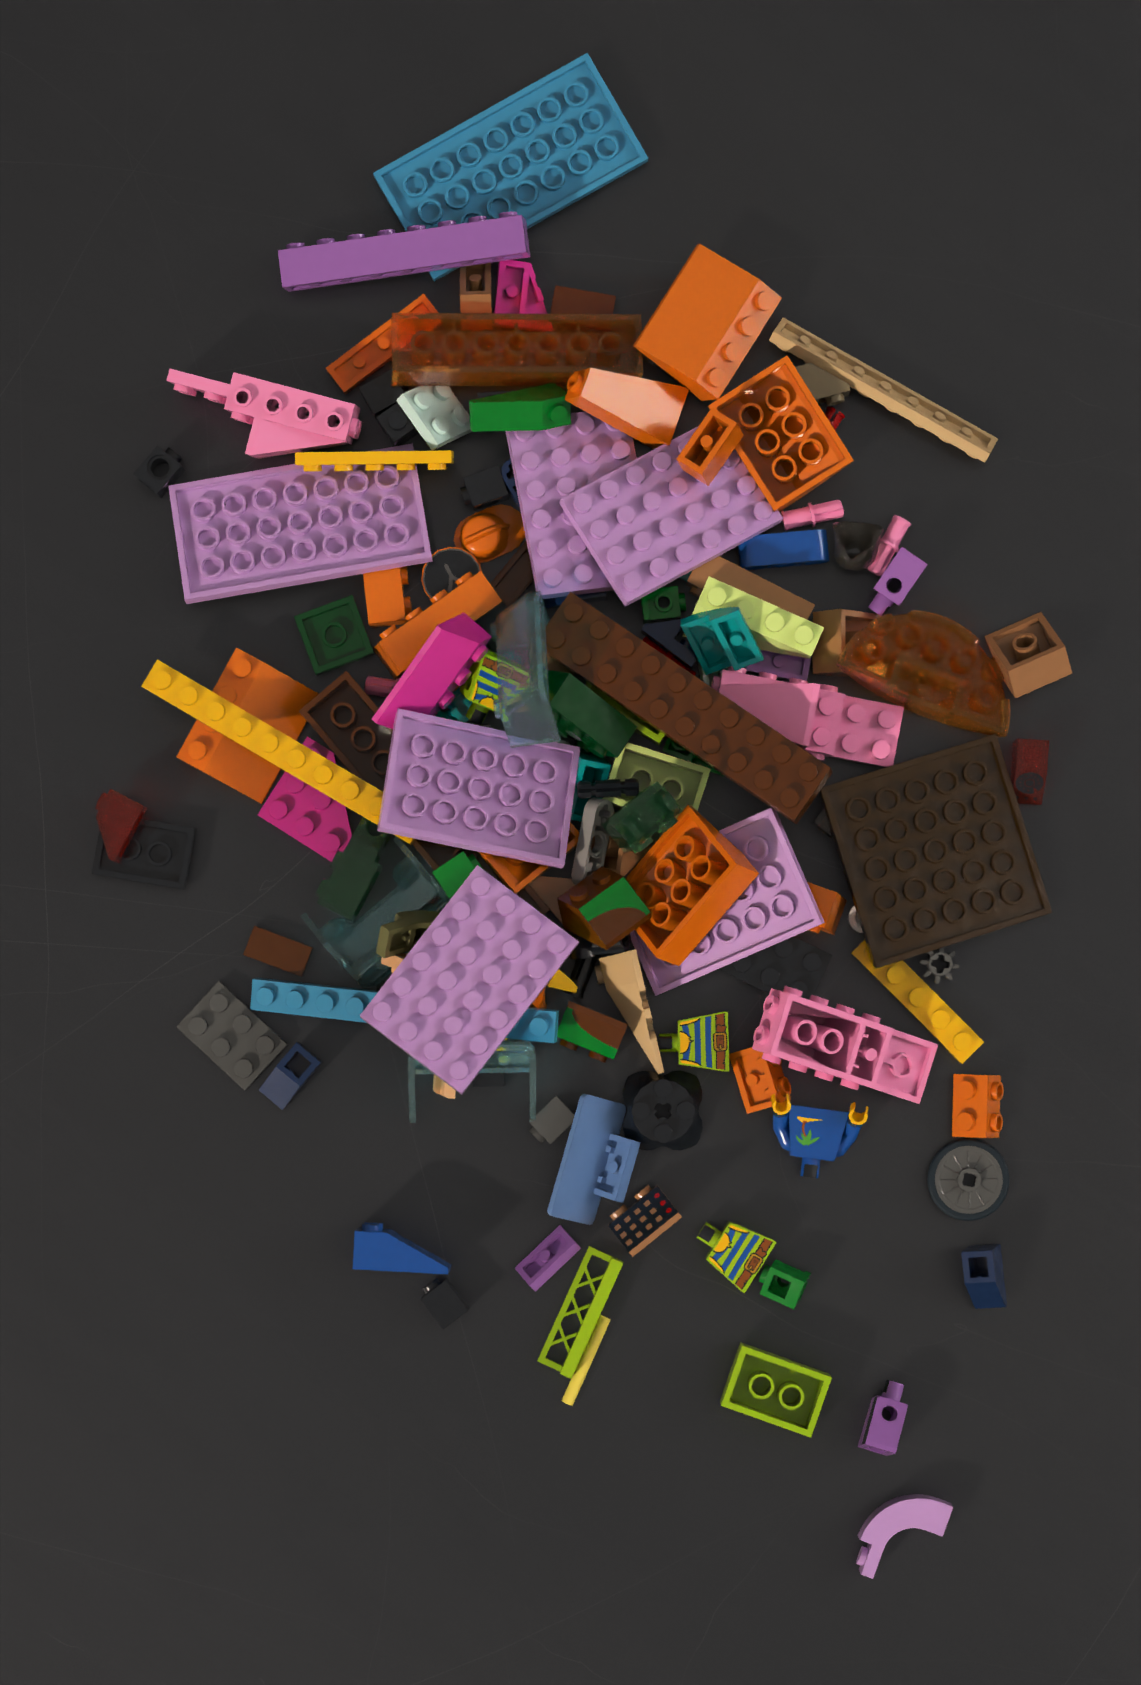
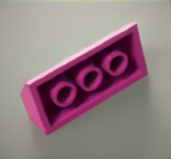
[372,613,492,729]

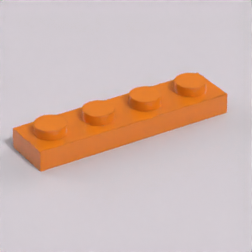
[325,293,443,394]

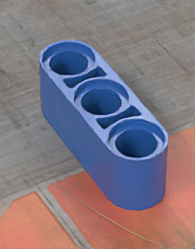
[738,529,829,570]

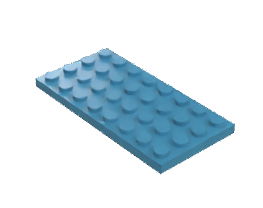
[373,53,649,282]

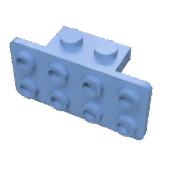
[547,1094,641,1225]

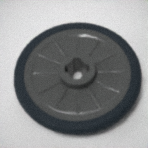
[927,1138,1009,1221]

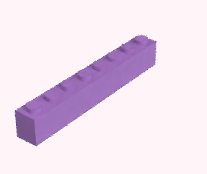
[278,211,531,292]

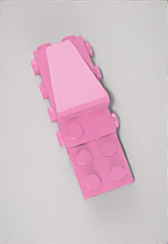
[166,369,362,459]
[711,666,904,768]
[752,986,939,1104]

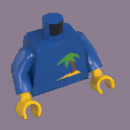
[771,1094,869,1178]

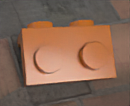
[952,1074,1004,1138]

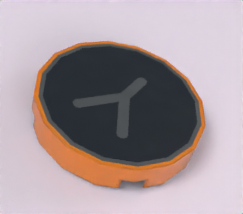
[421,547,483,599]

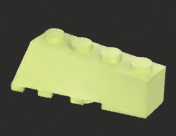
[683,576,824,659]

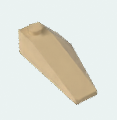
[594,949,664,1074]

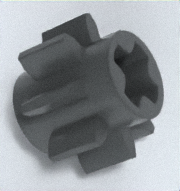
[919,947,959,984]

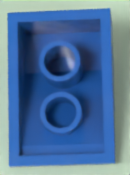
[352,1222,451,1274]

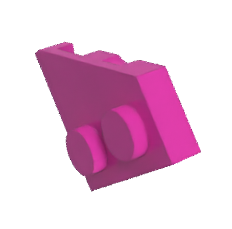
[492,260,553,330]

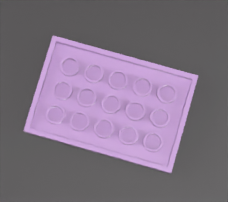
[505,412,637,600]
[559,426,783,607]
[377,708,580,869]
[624,807,825,996]
[360,865,579,1095]

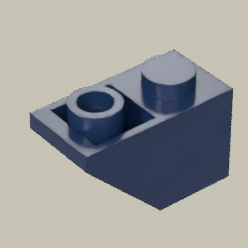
[259,1042,323,1110]
[961,1244,1007,1309]

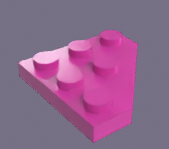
[257,736,353,865]

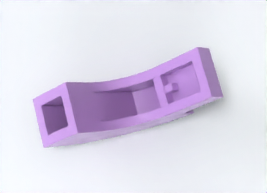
[856,1494,953,1579]

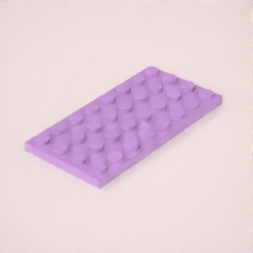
[168,443,433,604]

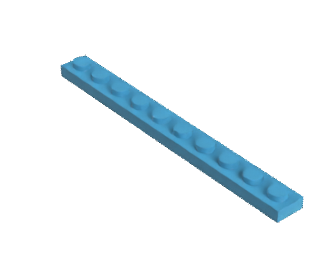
[250,978,559,1043]

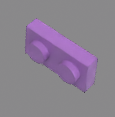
[745,650,812,681]
[515,1225,581,1292]

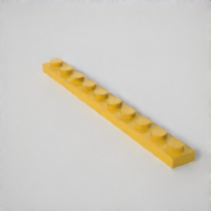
[141,659,415,845]

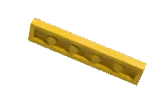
[295,450,454,472]
[851,939,984,1064]

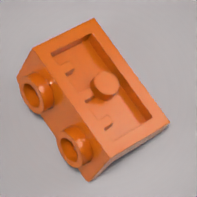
[729,1047,791,1114]

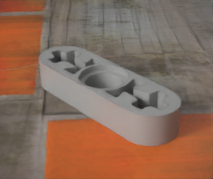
[571,797,614,885]

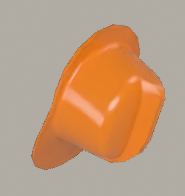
[454,504,525,563]

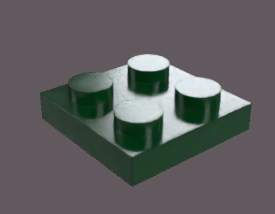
[294,595,374,676]

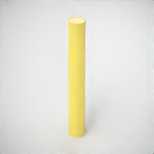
[561,1314,611,1406]

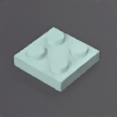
[396,376,471,450]

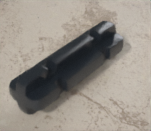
[577,778,639,799]

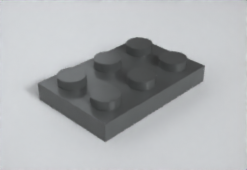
[176,981,288,1091]

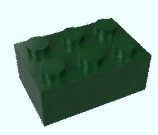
[522,669,637,758]

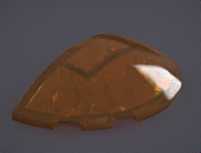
[836,610,1010,737]

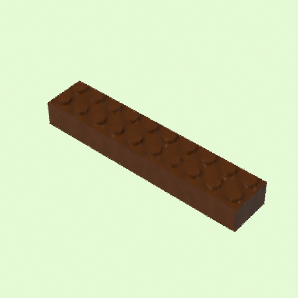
[534,592,833,825]
[299,671,550,915]

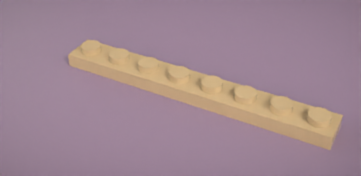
[769,317,998,463]

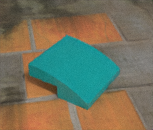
[680,607,764,675]

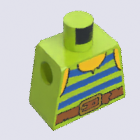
[460,649,535,725]
[659,1012,729,1072]
[696,1221,777,1293]

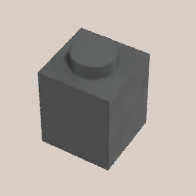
[529,1095,575,1144]

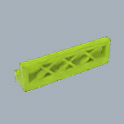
[537,1246,623,1379]

